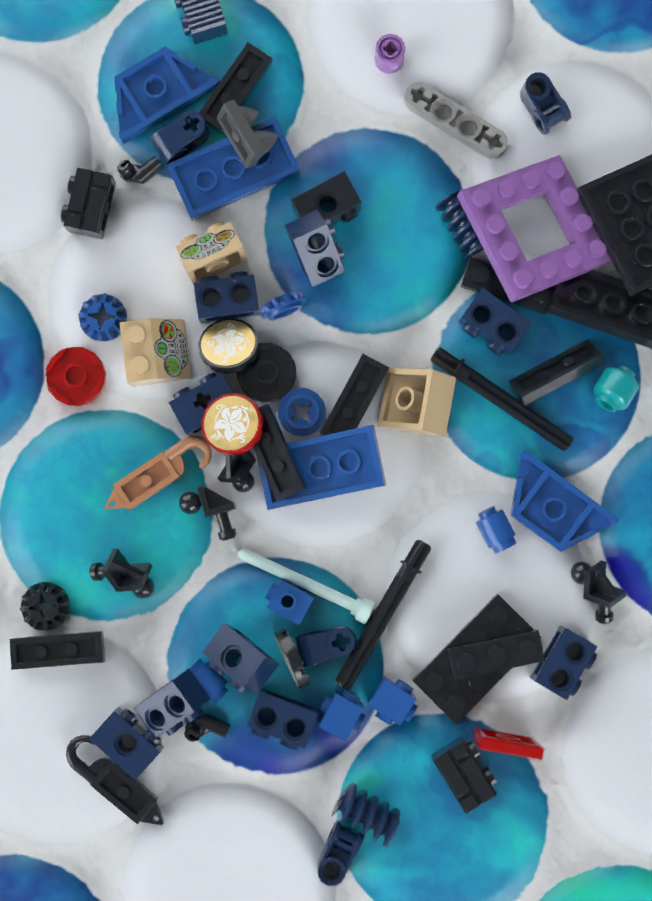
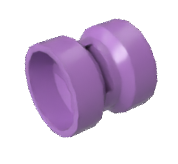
[374,34,406,74]

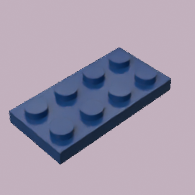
[166,116,300,221]
[256,425,387,510]

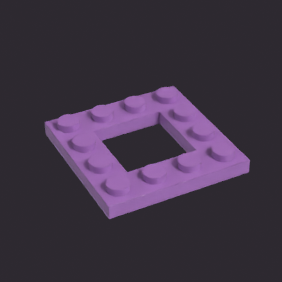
[457,155,611,303]

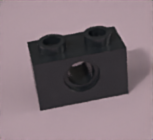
[291,171,362,237]

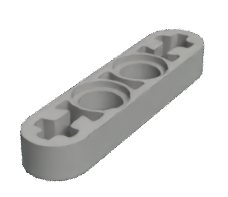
[404,82,508,159]

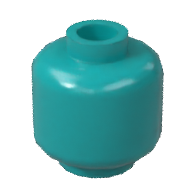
[593,366,639,412]

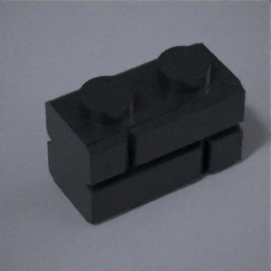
[61,168,116,239]
[431,736,497,814]

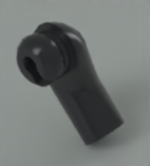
[117,156,164,184]

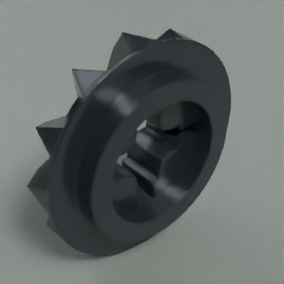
[19,582,70,631]

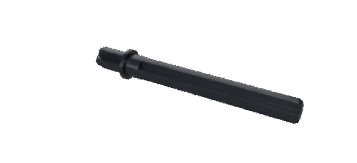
[430,347,574,451]
[335,540,431,690]

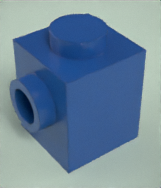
[265,579,314,625]
[368,676,418,725]
[319,689,366,741]

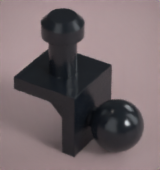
[217,450,256,493]
[179,486,237,541]
[89,548,154,598]
[570,560,627,624]

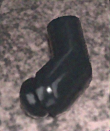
[184,714,231,742]

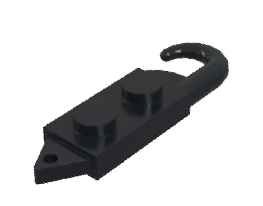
[66,735,164,825]

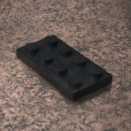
[548,270,652,349]
[412,594,542,725]

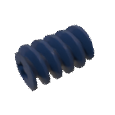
[435,191,484,259]
[331,783,400,847]

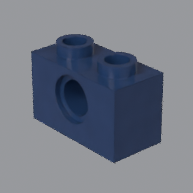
[202,623,279,694]
[89,707,164,781]

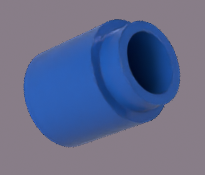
[475,506,517,554]
[190,658,228,704]

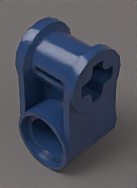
[520,72,571,135]
[150,111,209,164]
[295,626,356,667]
[317,820,365,886]

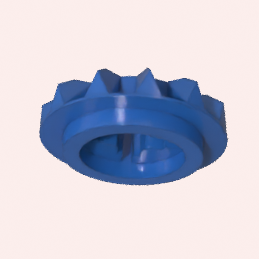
[260,291,306,321]
[78,293,127,342]
[278,388,326,436]

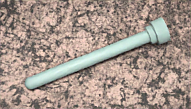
[238,548,375,624]

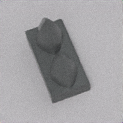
[216,99,278,169]

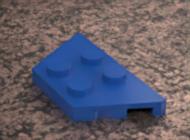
[114,47,220,144]
[510,450,620,552]

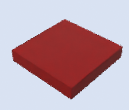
[472,727,544,760]

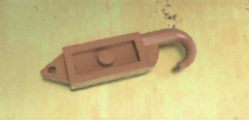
[104,436,212,511]

